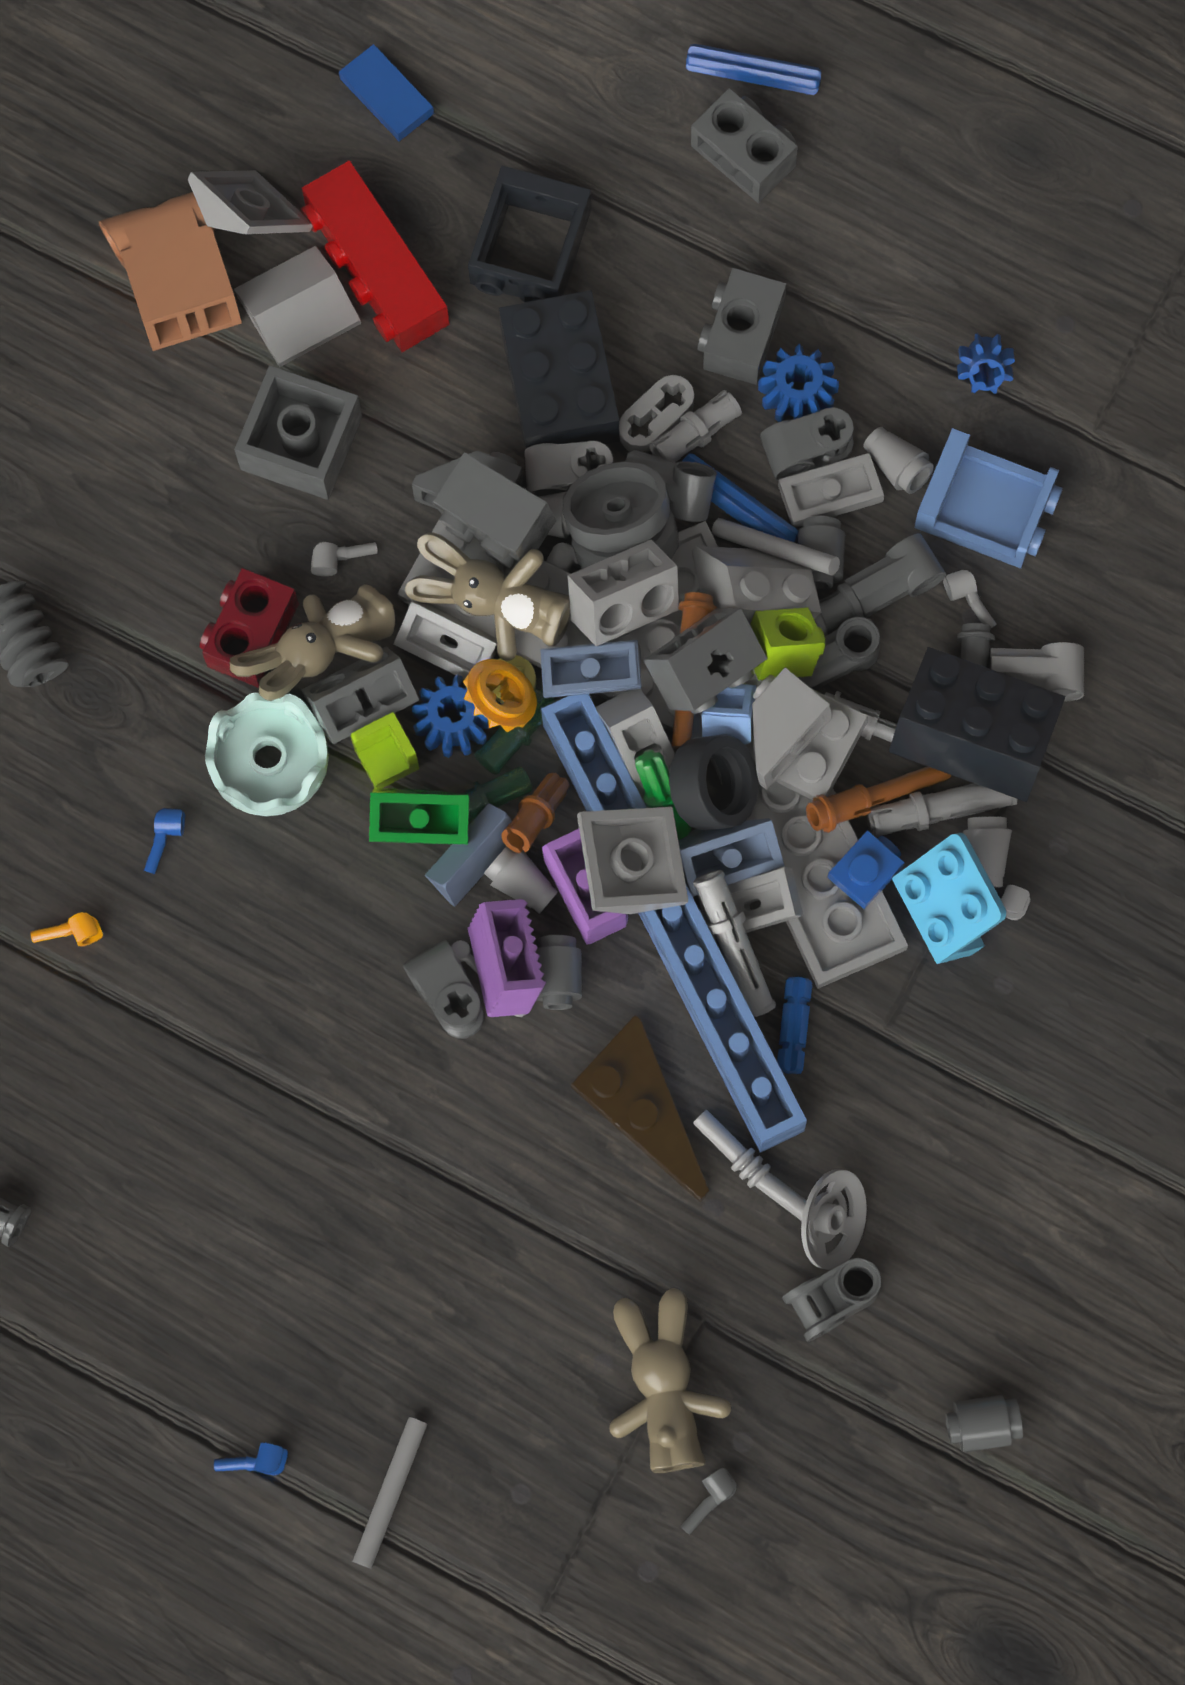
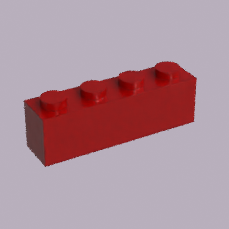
[300,160,450,353]

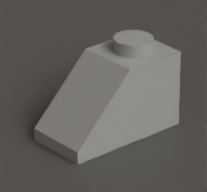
[752,668,832,790]

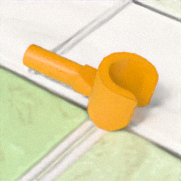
[31,912,103,946]

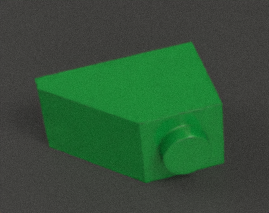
[369,788,469,845]

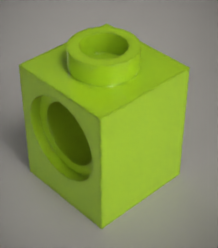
[750,607,825,680]

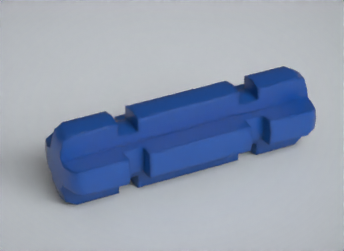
[777,977,812,1074]

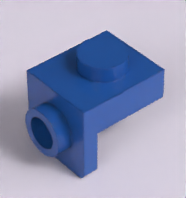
[827,830,905,909]

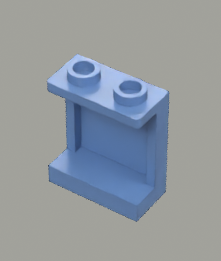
[914,428,1063,568]

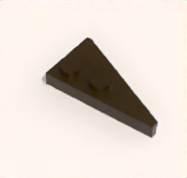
[571,1015,709,1203]

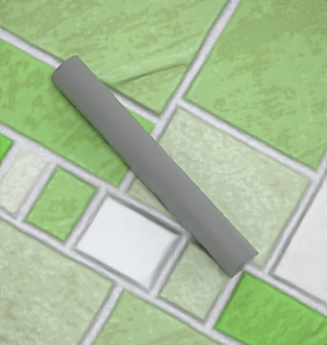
[712,518,840,575]
[352,1417,428,1569]

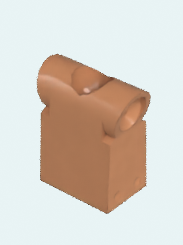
[99,192,242,351]

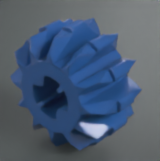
[758,344,839,422]
[412,674,489,758]

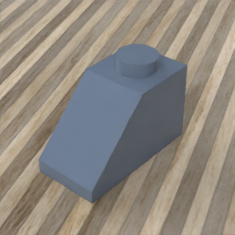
[678,818,785,897]

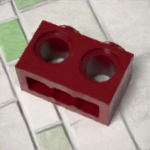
[200,568,299,688]

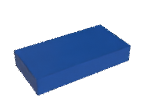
[339,44,434,141]

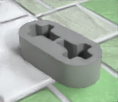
[619,375,694,453]

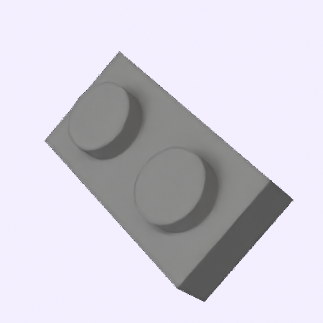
[778,453,884,528]

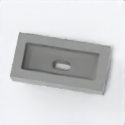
[394,600,497,679]
[698,867,803,942]

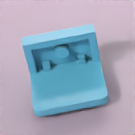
[892,833,1006,964]

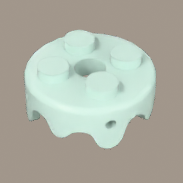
[205,692,329,816]

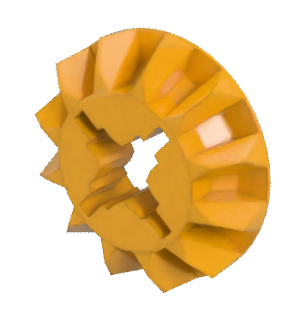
[463,659,537,732]

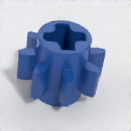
[957,333,1015,394]

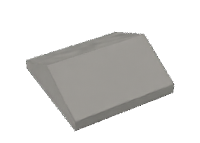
[188,170,312,234]
[234,246,361,367]
[577,807,689,914]

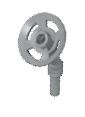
[693,1110,867,1270]

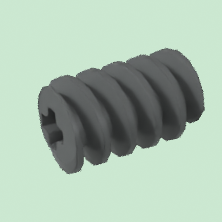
[0,580,69,687]

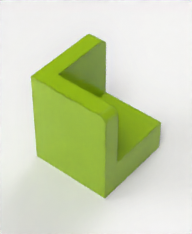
[350,712,419,788]

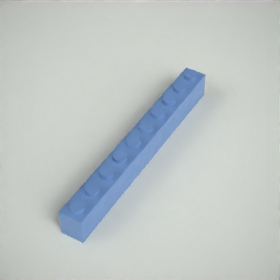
[541,694,807,1153]

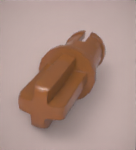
[502,772,569,853]

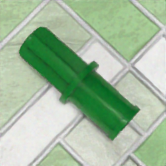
[635,749,692,840]

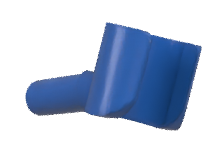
[144,808,186,874]
[214,1443,288,1476]

